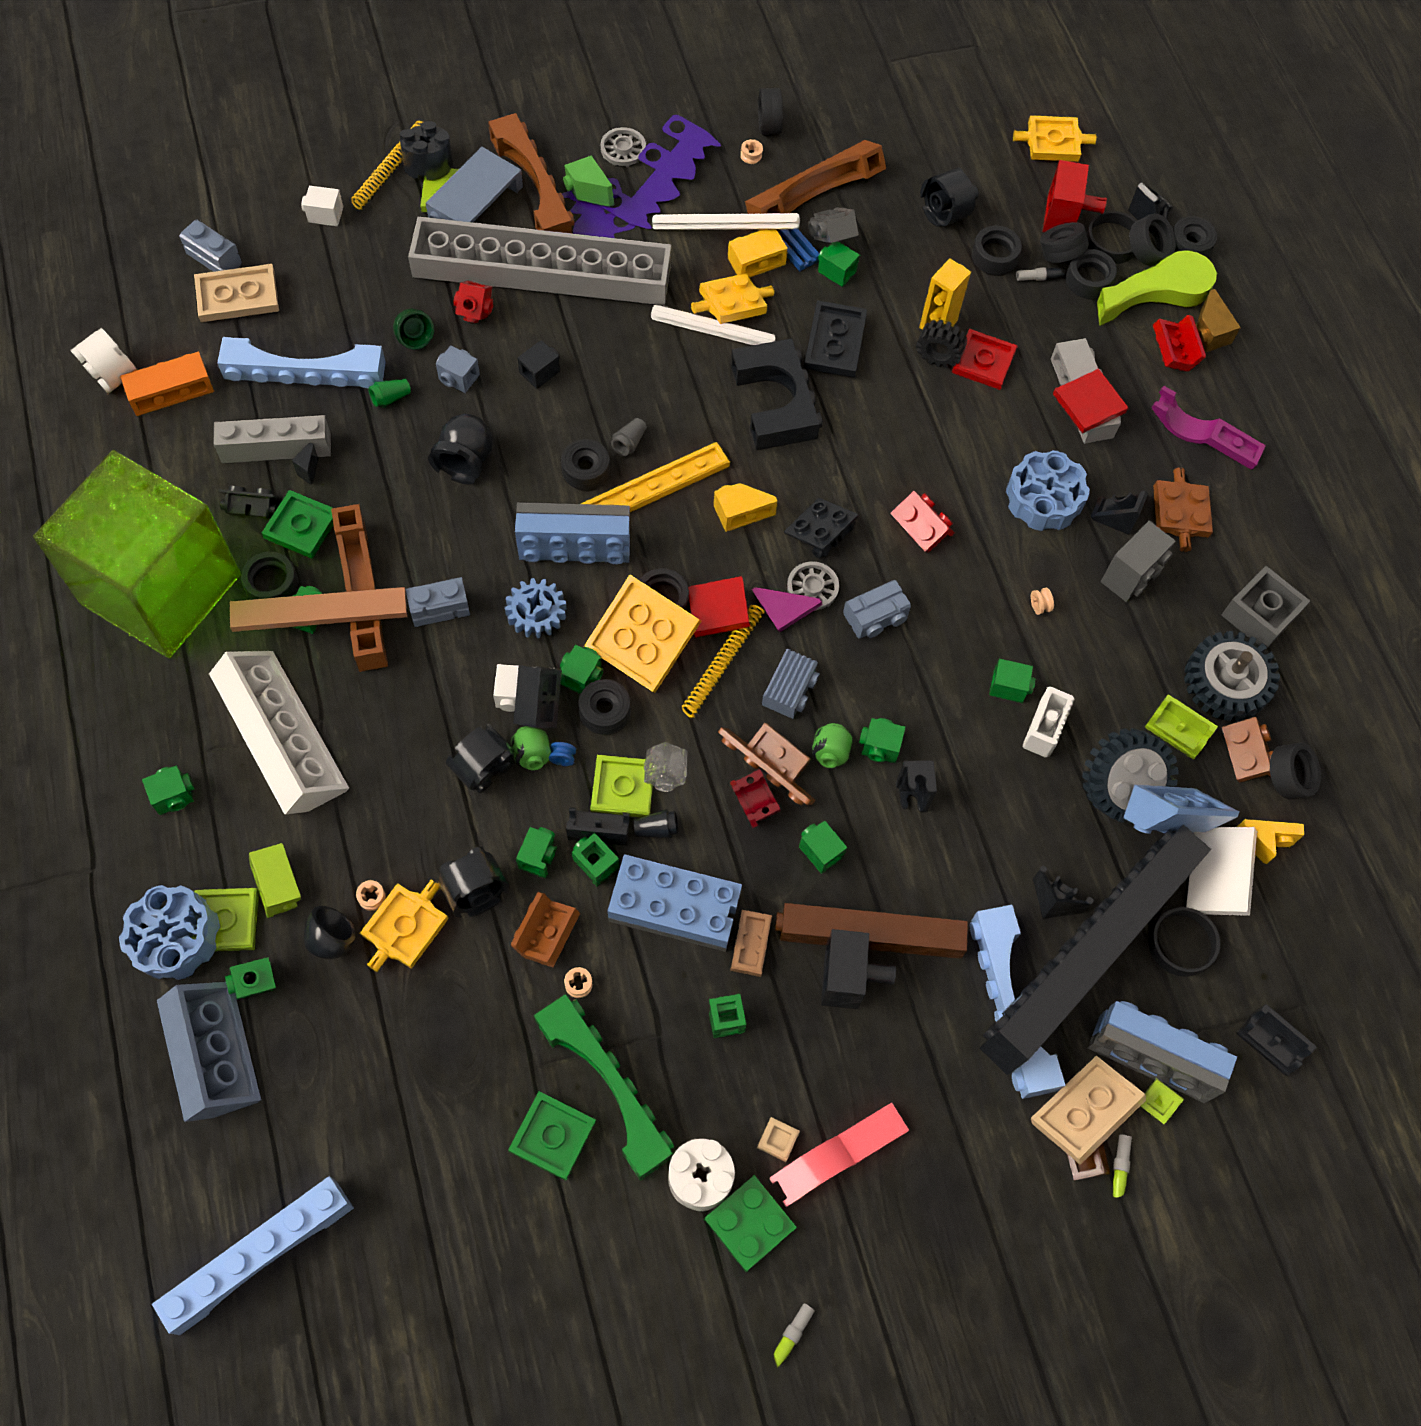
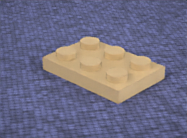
[194,264,279,322]
[1031,1056,1146,1165]

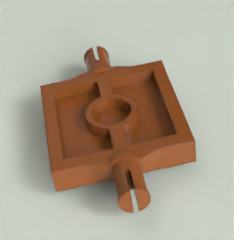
[1153,468,1213,552]

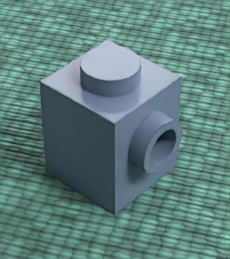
[436,346,480,393]

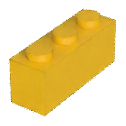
[919,258,971,330]

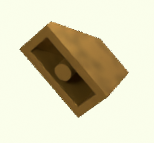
[1196,289,1241,352]

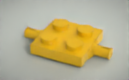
[1013,116,1097,162]
[691,273,774,324]
[360,880,448,972]

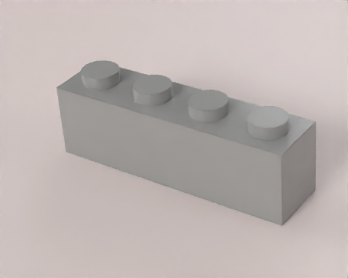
[1051,338,1121,444]
[214,415,331,463]

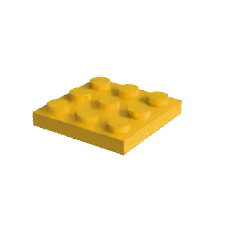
[584,575,701,693]

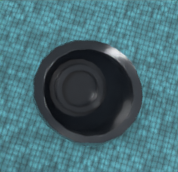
[304,906,355,959]

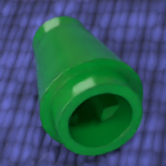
[369,379,411,408]

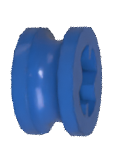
[548,742,576,766]

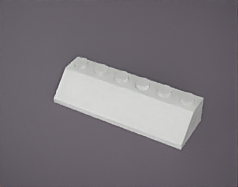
[209,651,349,815]

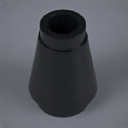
[634,809,679,838]

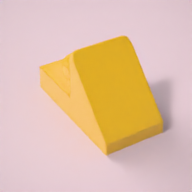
[1237,819,1304,864]

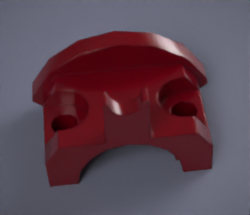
[730,769,781,828]

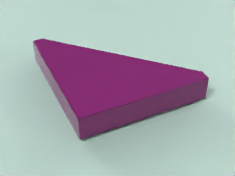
[752,587,823,633]

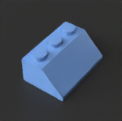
[1123,785,1239,833]

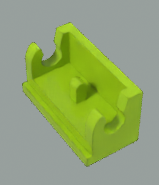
[1145,694,1218,760]
[249,843,301,918]

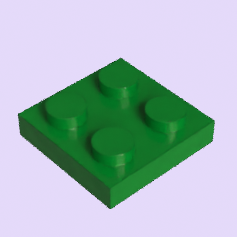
[262,490,334,559]
[508,1091,596,1181]
[704,1175,797,1272]

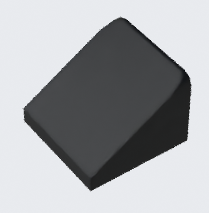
[292,442,319,485]

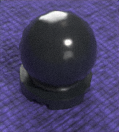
[428,413,493,484]

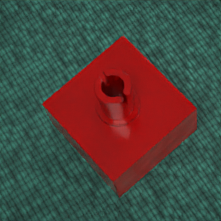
[1042,160,1107,233]

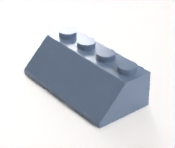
[157,982,261,1122]

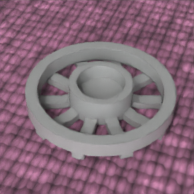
[600,127,646,167]
[787,562,839,611]

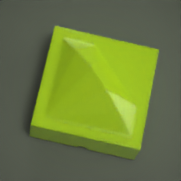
[1141,1078,1184,1124]

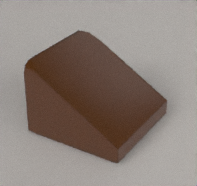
[1067,1143,1110,1181]

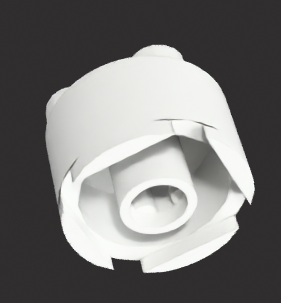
[70,328,137,394]
[668,1139,735,1211]

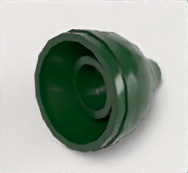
[393,308,434,350]

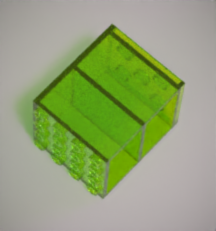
[33,450,241,659]

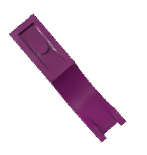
[1152,386,1266,470]

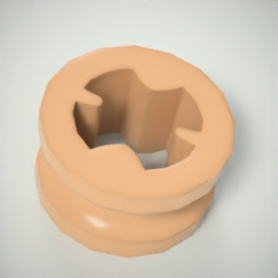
[740,139,763,164]
[1031,587,1054,615]
[356,880,386,911]
[564,967,593,998]

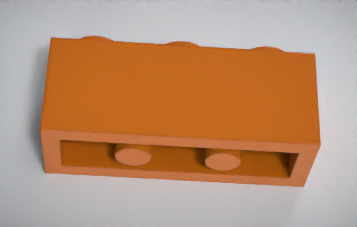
[120,351,214,416]

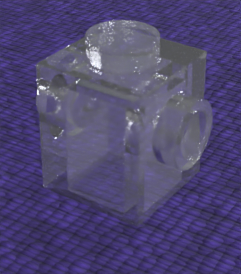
[644,742,688,792]

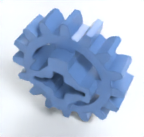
[505,578,567,638]

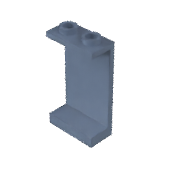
[426,147,523,223]

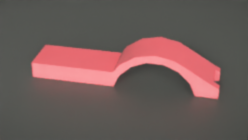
[769,1103,909,1207]

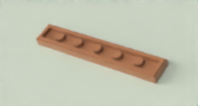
[230,587,407,632]

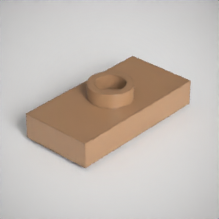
[731,910,772,977]

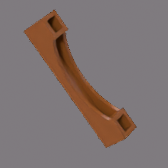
[488,113,575,234]
[745,140,886,214]
[331,504,388,672]

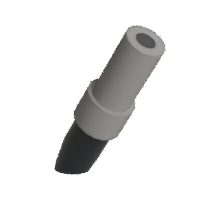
[1016,268,1065,281]

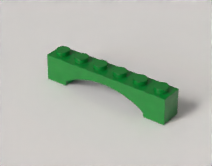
[534,994,674,1181]

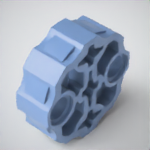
[1006,450,1090,531]
[119,885,220,980]

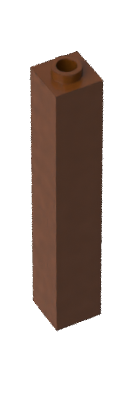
[775,903,968,959]

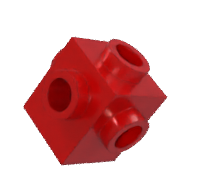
[454,281,493,323]

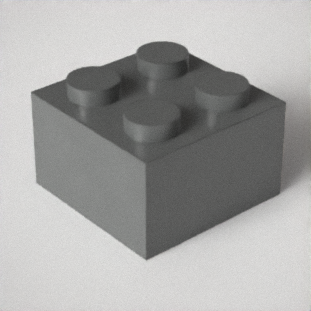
[1101,521,1175,602]
[1222,566,1310,650]

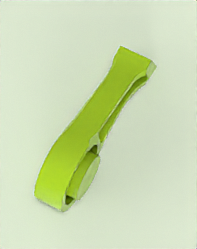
[1097,250,1217,325]

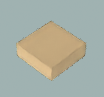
[757,1117,800,1162]

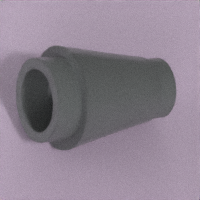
[611,418,647,456]

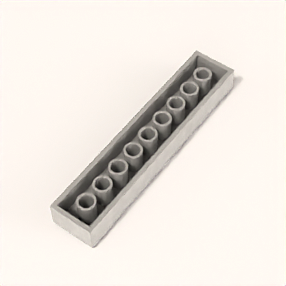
[408,217,671,305]

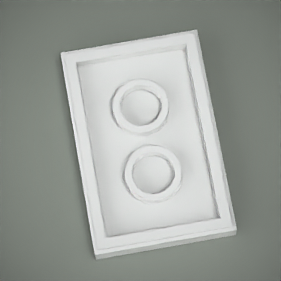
[1186,827,1257,916]

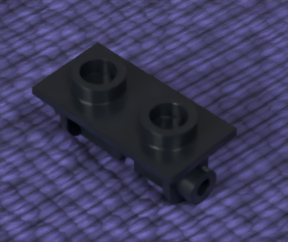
[219,486,281,518]

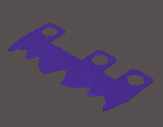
[600,115,721,229]
[562,178,635,238]

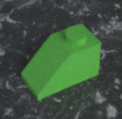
[563,155,614,207]

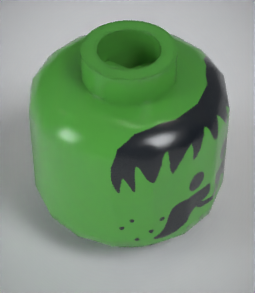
[812,723,852,768]
[511,726,552,770]

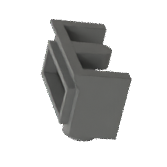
[808,207,859,243]

